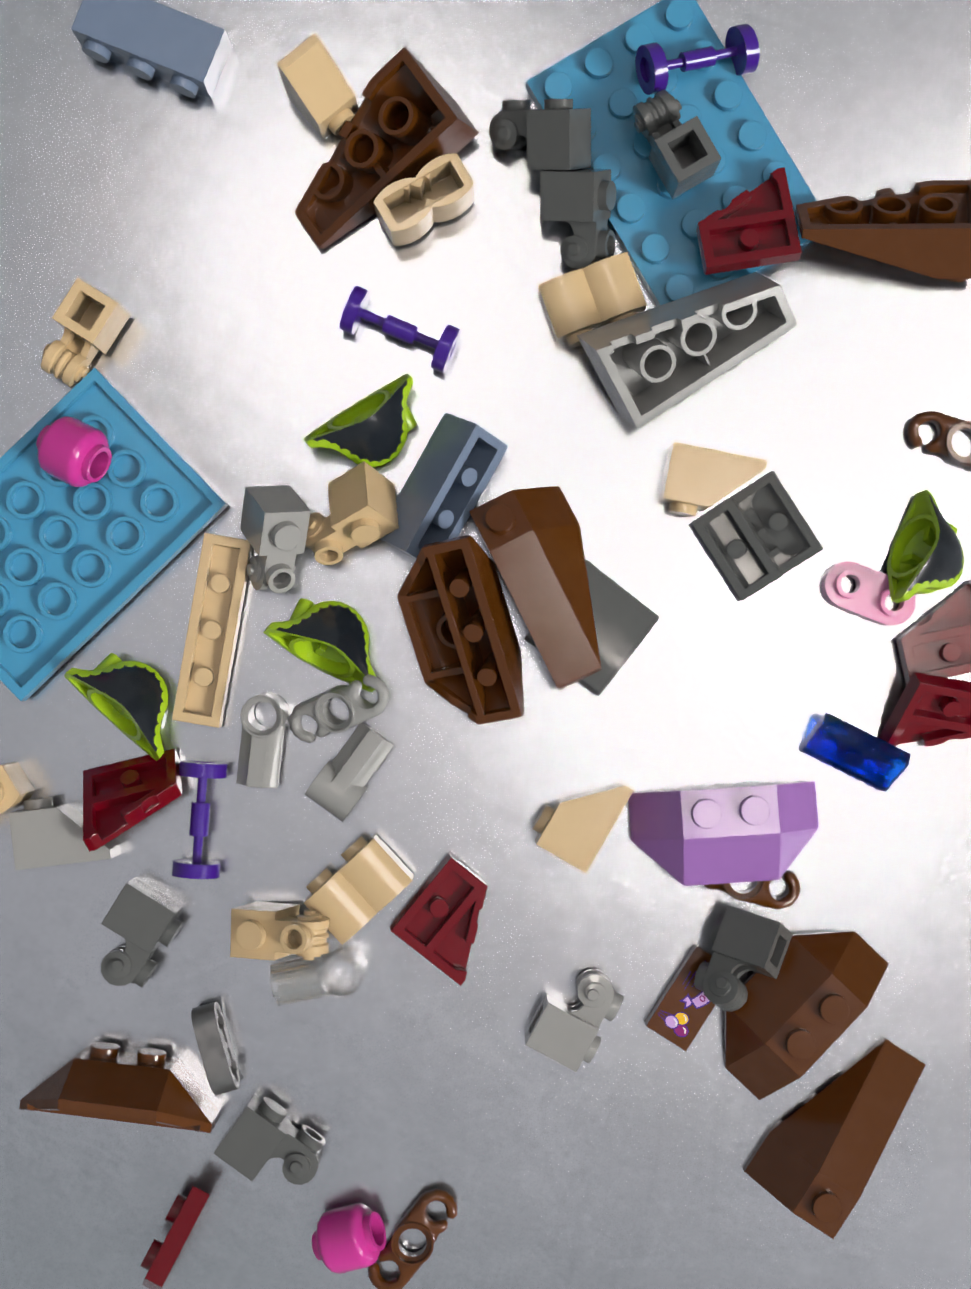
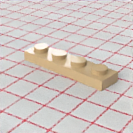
[172,533,253,728]

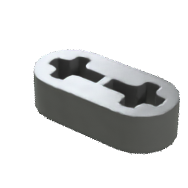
[191,1002,240,1096]

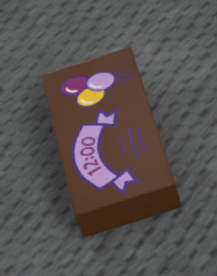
[645,944,715,1051]

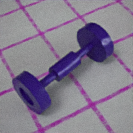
[635,24,760,95]
[339,285,462,373]
[172,760,228,879]

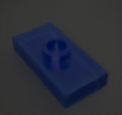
[802,712,911,793]

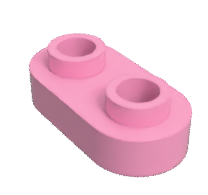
[821,561,916,626]

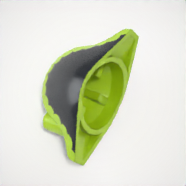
[302,373,418,467]
[887,489,964,603]
[263,598,376,692]
[64,653,168,761]

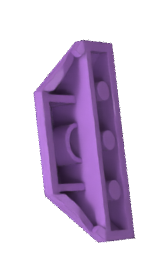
[628,781,819,886]

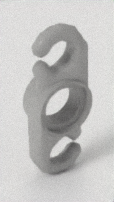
[289,674,390,743]

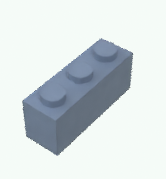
[71,0,232,98]
[380,412,509,559]

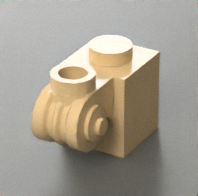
[41,277,131,387]
[305,461,399,565]
[230,901,330,961]

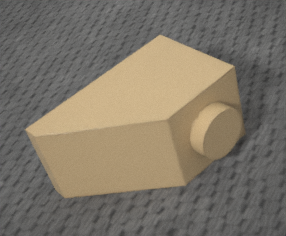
[277,33,359,140]
[658,442,768,517]
[532,782,634,873]

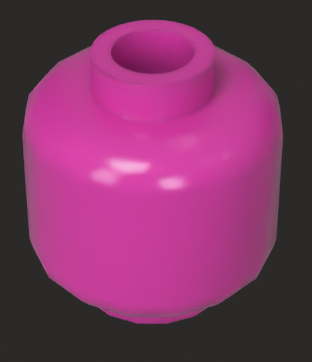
[36,416,112,487]
[312,1203,386,1274]

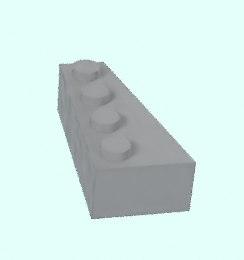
[577,272,798,429]

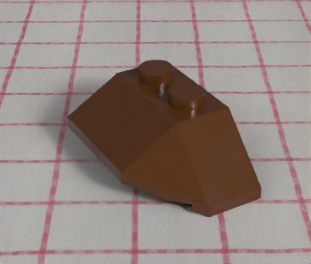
[397,535,525,725]
[724,930,889,1100]
[19,1042,219,1133]

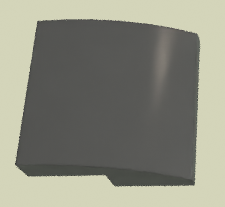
[691,470,825,601]
[524,559,661,697]

